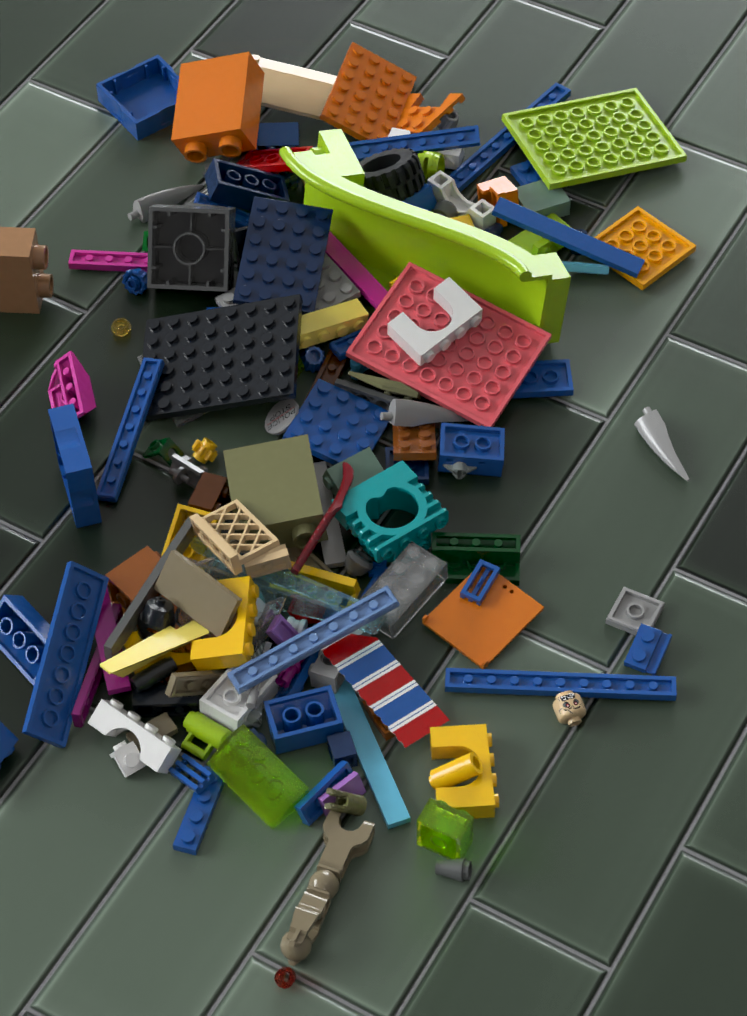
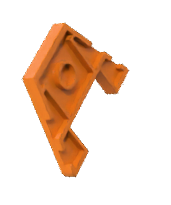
[396,93,465,134]

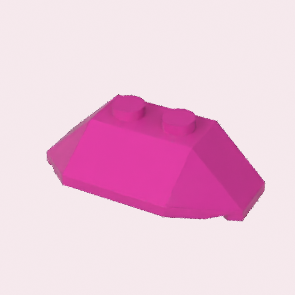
[48,351,96,419]

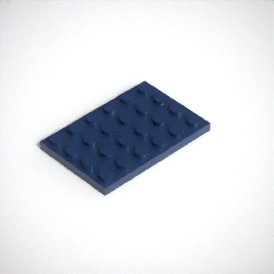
[233,196,333,315]

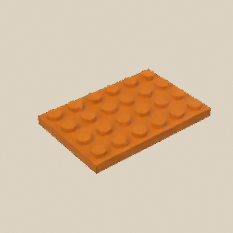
[319,42,417,141]

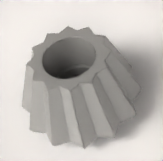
[437,108,459,130]

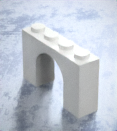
[387,277,483,366]

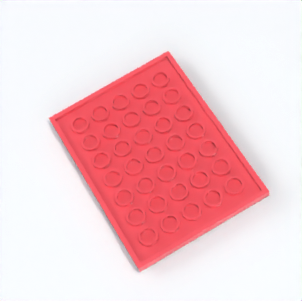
[346,262,552,427]

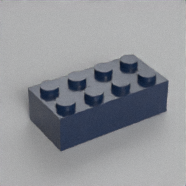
[205,158,290,212]

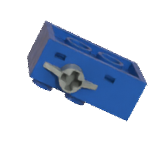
[438,422,505,479]

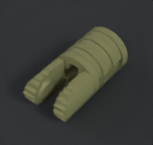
[324,788,367,816]

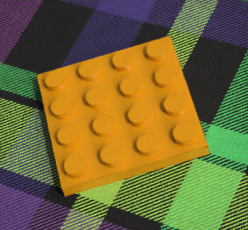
[594,206,696,291]

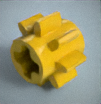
[192,437,218,464]

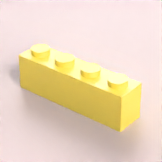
[299,298,369,350]

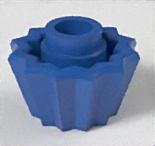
[122,268,147,295]
[299,345,326,373]

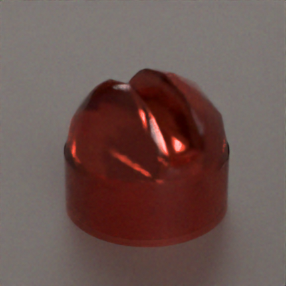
[274,966,296,989]

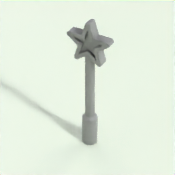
[246,641,272,709]

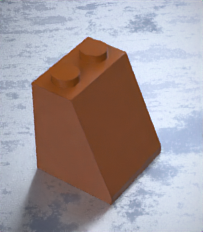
[105,546,162,627]

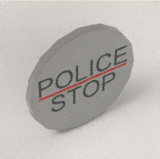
[265,399,299,435]

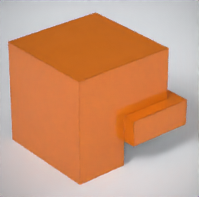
[477,176,519,227]

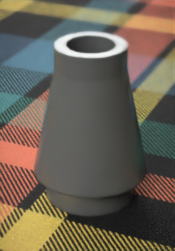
[435,858,472,882]

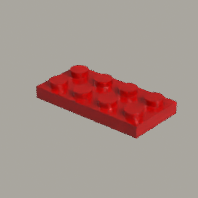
[236,146,313,174]

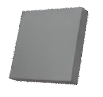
[605,587,665,635]

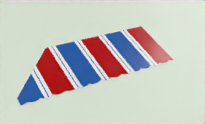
[304,627,450,748]

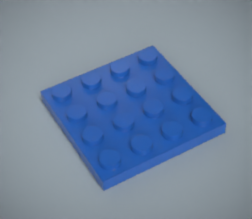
[283,379,390,465]

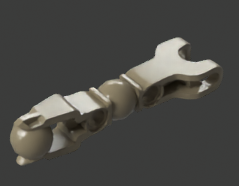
[280,810,375,966]

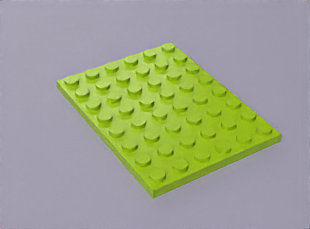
[501,88,687,190]

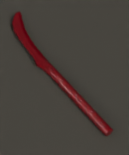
[290,462,354,575]

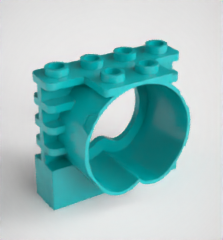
[331,460,449,567]

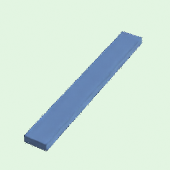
[227,586,399,694]

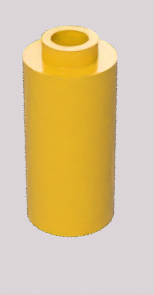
[429,752,483,789]

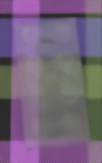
[358,541,448,640]

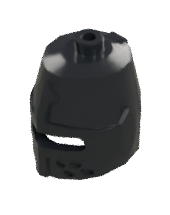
[137,596,176,640]

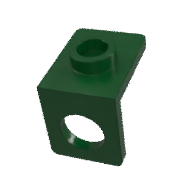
[143,437,184,467]

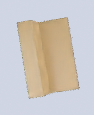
[244,544,292,579]

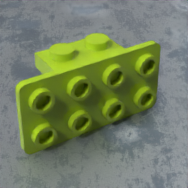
[508,213,572,255]

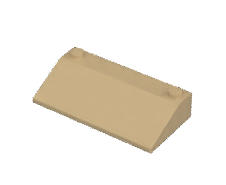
[252,55,337,121]

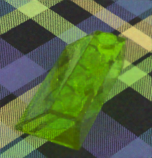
[207,724,309,830]

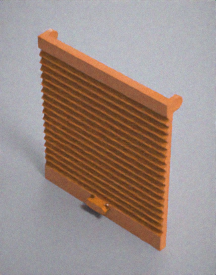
[422,567,544,669]

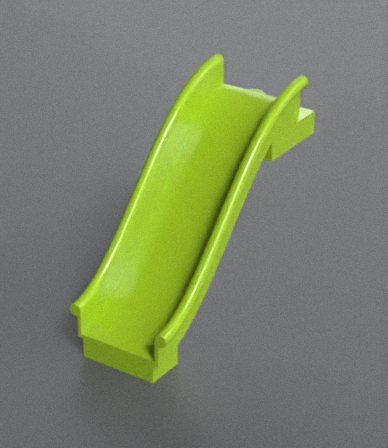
[279,129,571,344]

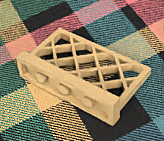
[189,499,280,576]

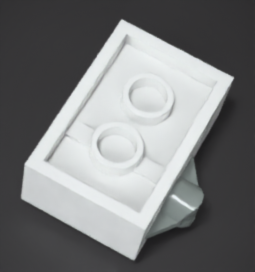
[199,667,278,737]

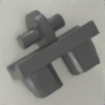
[168,453,208,489]

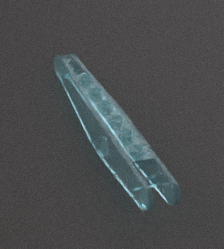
[186,537,387,634]

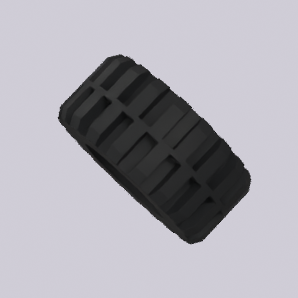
[359,148,425,201]

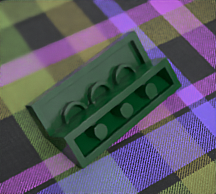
[431,532,521,586]

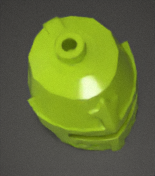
[417,151,445,183]

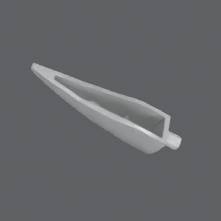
[128,184,203,223]
[380,399,468,427]
[634,407,690,482]

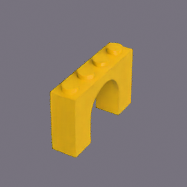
[190,576,259,671]
[430,724,499,821]

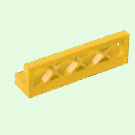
[269,561,361,608]

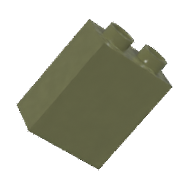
[223,434,328,549]

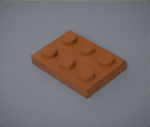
[393,423,436,461]

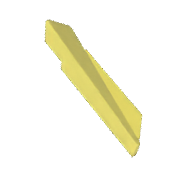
[100,620,209,678]

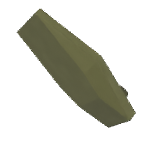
[348,371,422,400]

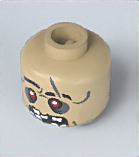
[552,690,586,727]

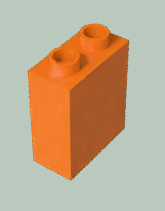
[171,52,265,163]

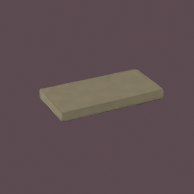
[153,550,242,637]

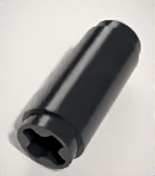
[130,656,178,693]

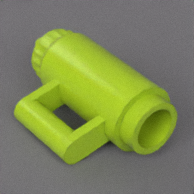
[181,711,240,761]

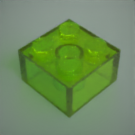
[417,798,474,860]

